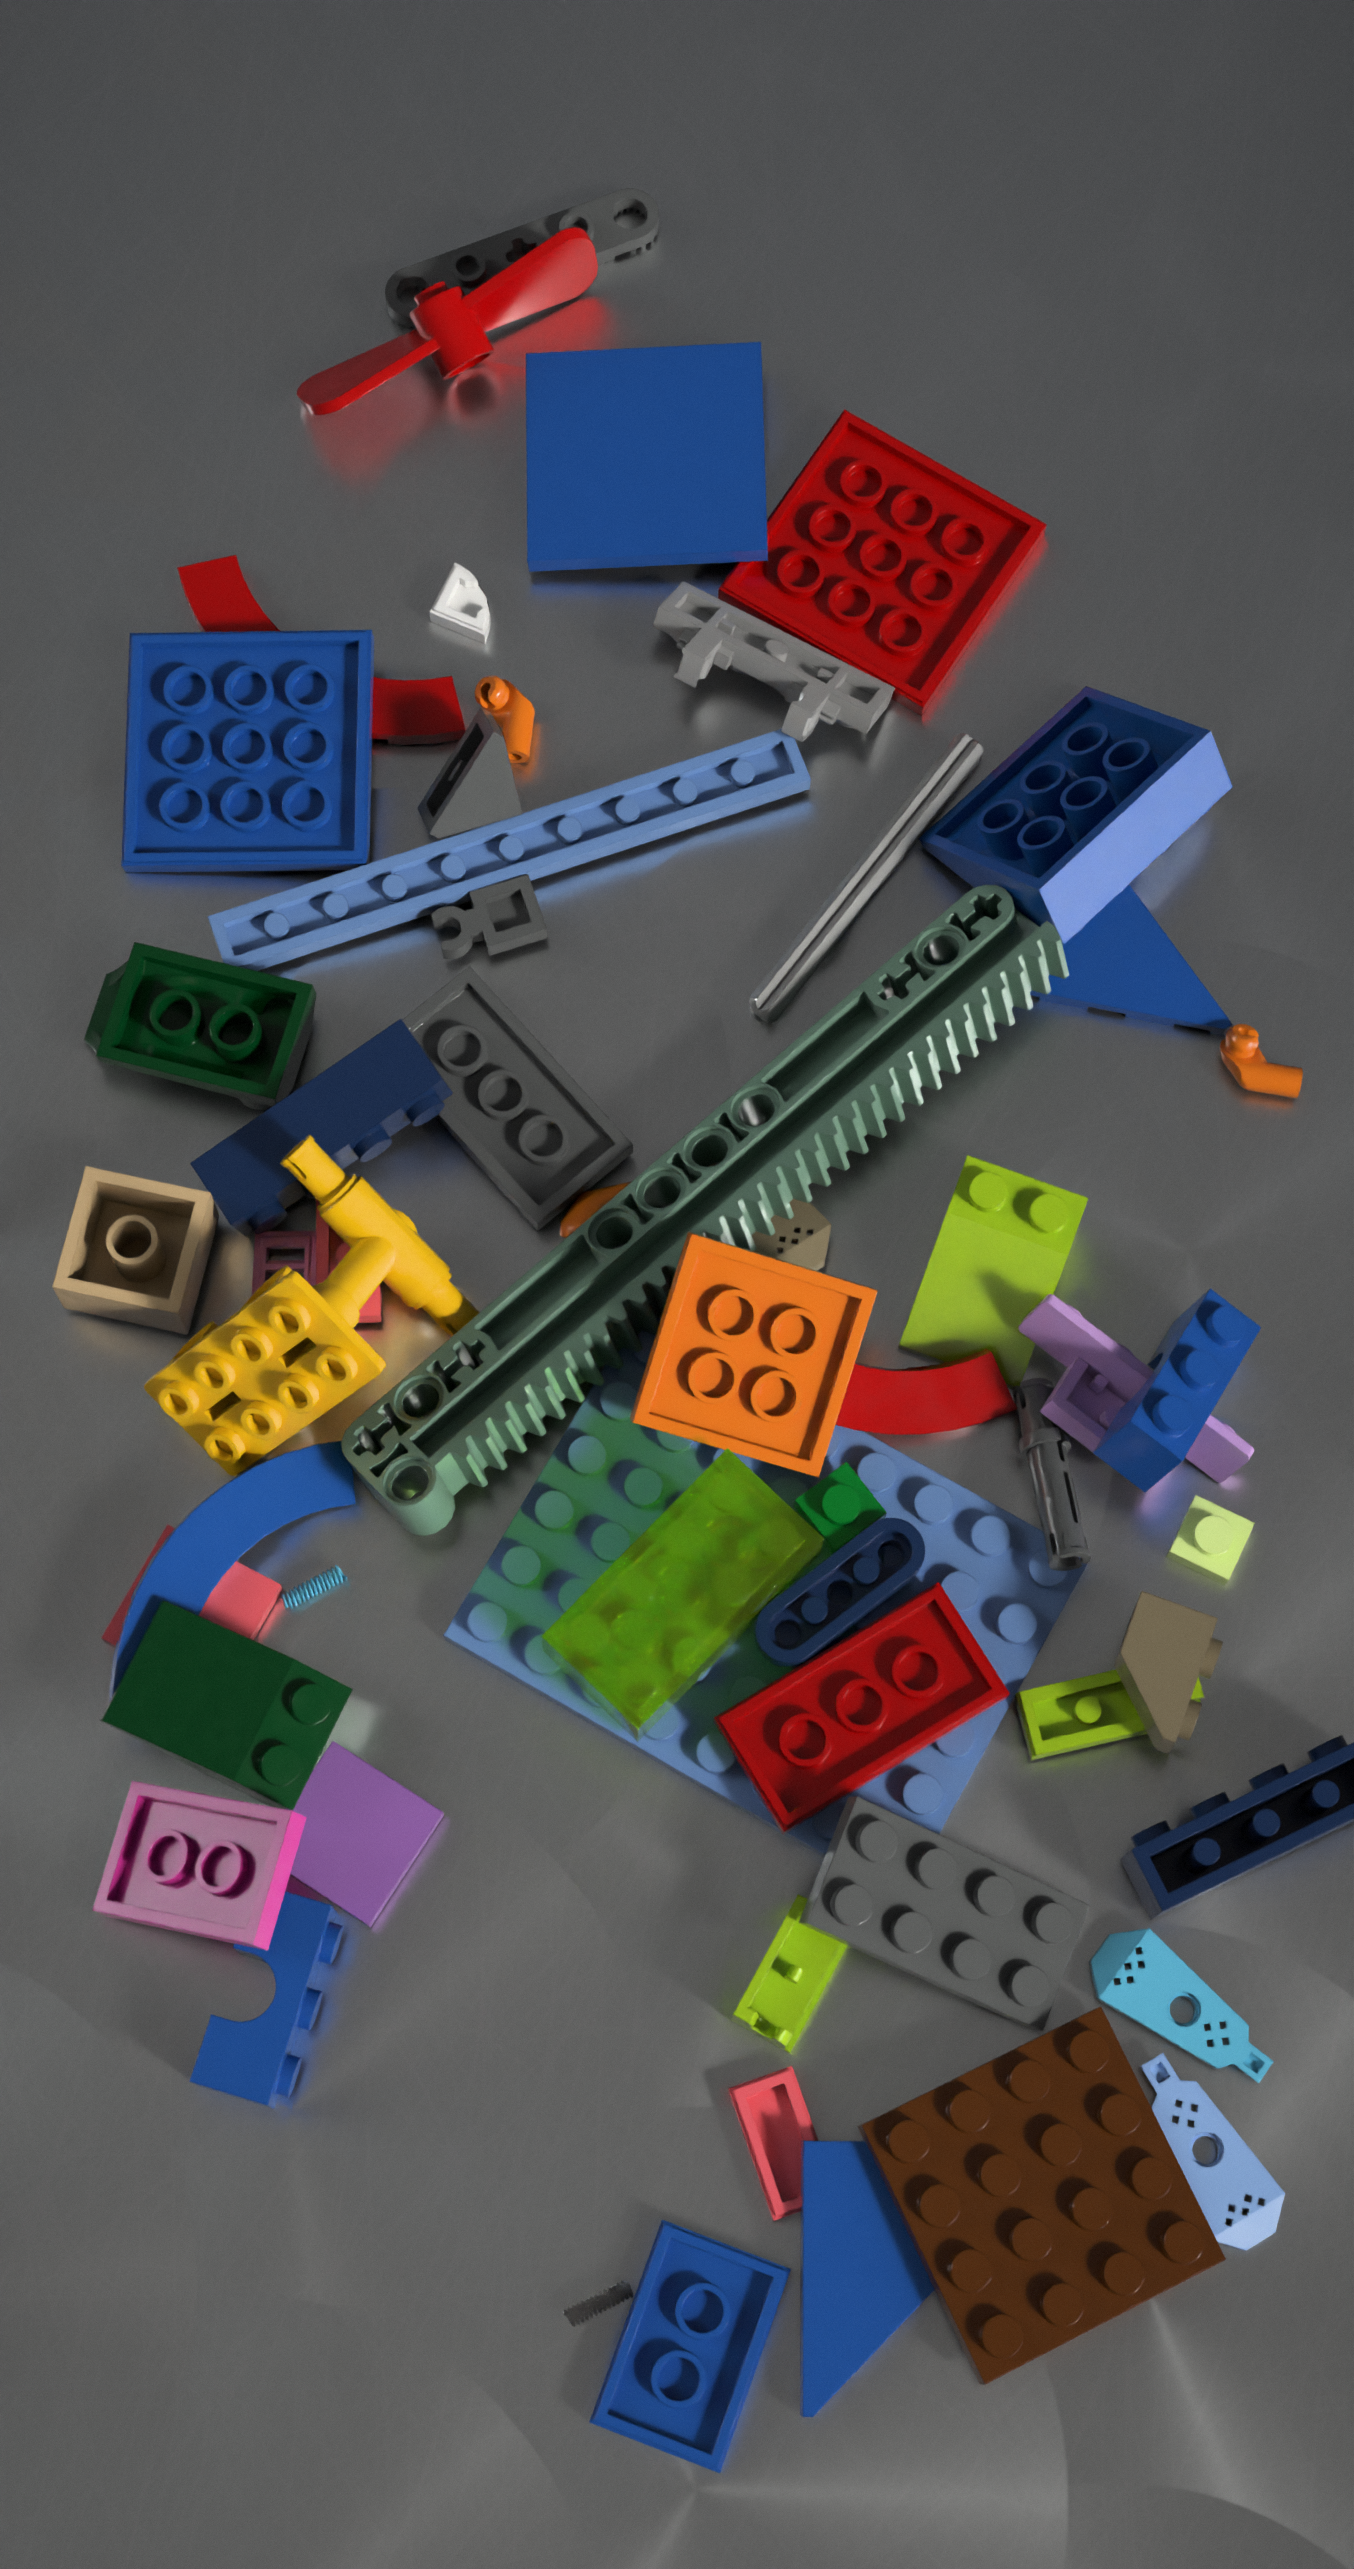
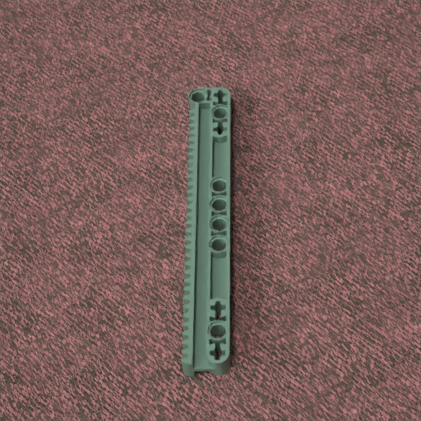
[341,885,1069,1536]

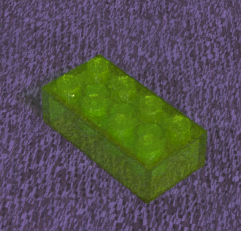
[541,1448,824,1742]

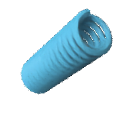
[281,1565,347,1609]

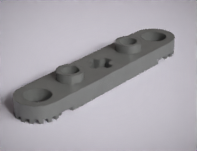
[385,188,659,329]

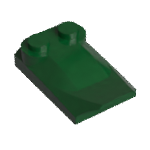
[83,942,316,1110]

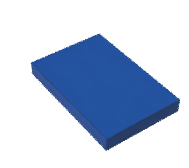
[589,2220,791,2473]

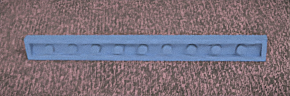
[208,729,811,971]

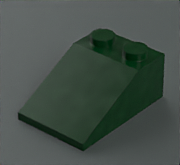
[100,1600,353,1811]

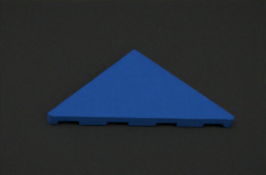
[940,884,1233,1036]
[800,2140,935,2417]

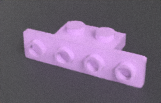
[1018,1294,1254,1483]

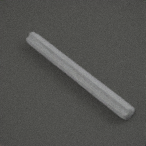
[749,733,984,1023]

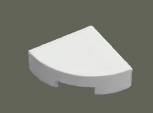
[429,563,490,644]

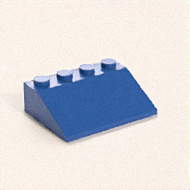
[919,686,1233,945]

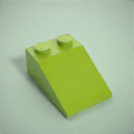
[898,1155,1088,1390]

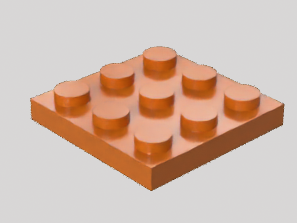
[630,1231,878,1478]

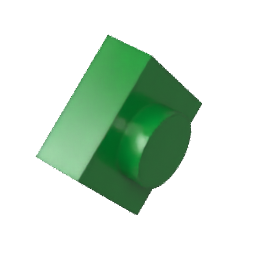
[794,1462,887,1554]

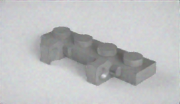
[653,581,895,742]

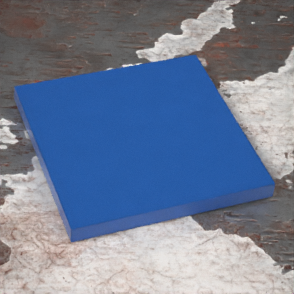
[526,342,768,572]
[121,630,374,873]

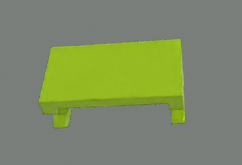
[731,1894,848,2054]

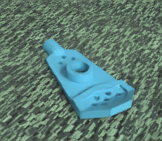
[1089,1928,1274,2083]

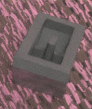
[418,707,522,839]

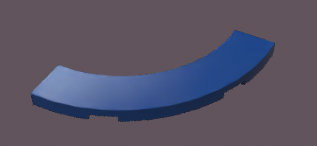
[109,1440,356,1727]

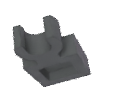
[431,874,548,959]

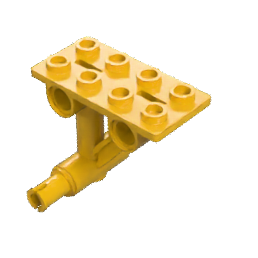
[144,1134,480,1476]

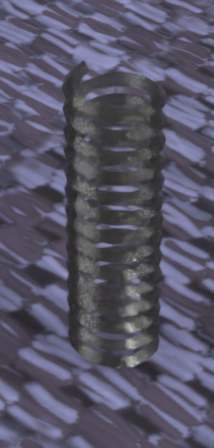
[563,2280,633,2327]

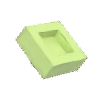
[1166,1495,1255,1585]

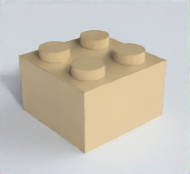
[52,1166,219,1335]

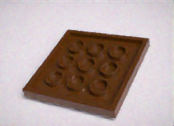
[857,2006,1226,2385]

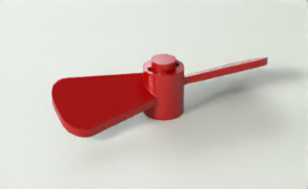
[297,227,598,415]

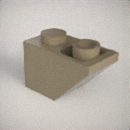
[1114,1591,1223,1754]

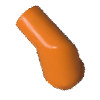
[474,675,535,764]

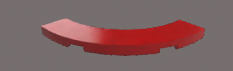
[177,555,466,745]
[835,1348,1017,1435]

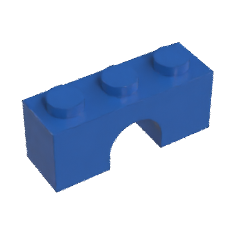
[1093,1288,1261,1492]
[189,1891,343,2109]

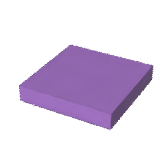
[290,1741,444,1928]

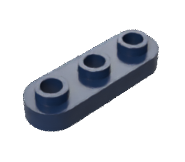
[754,1518,925,1667]

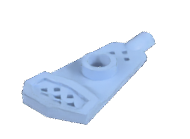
[1140,2053,1285,2251]

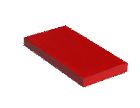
[713,1582,1010,1835]

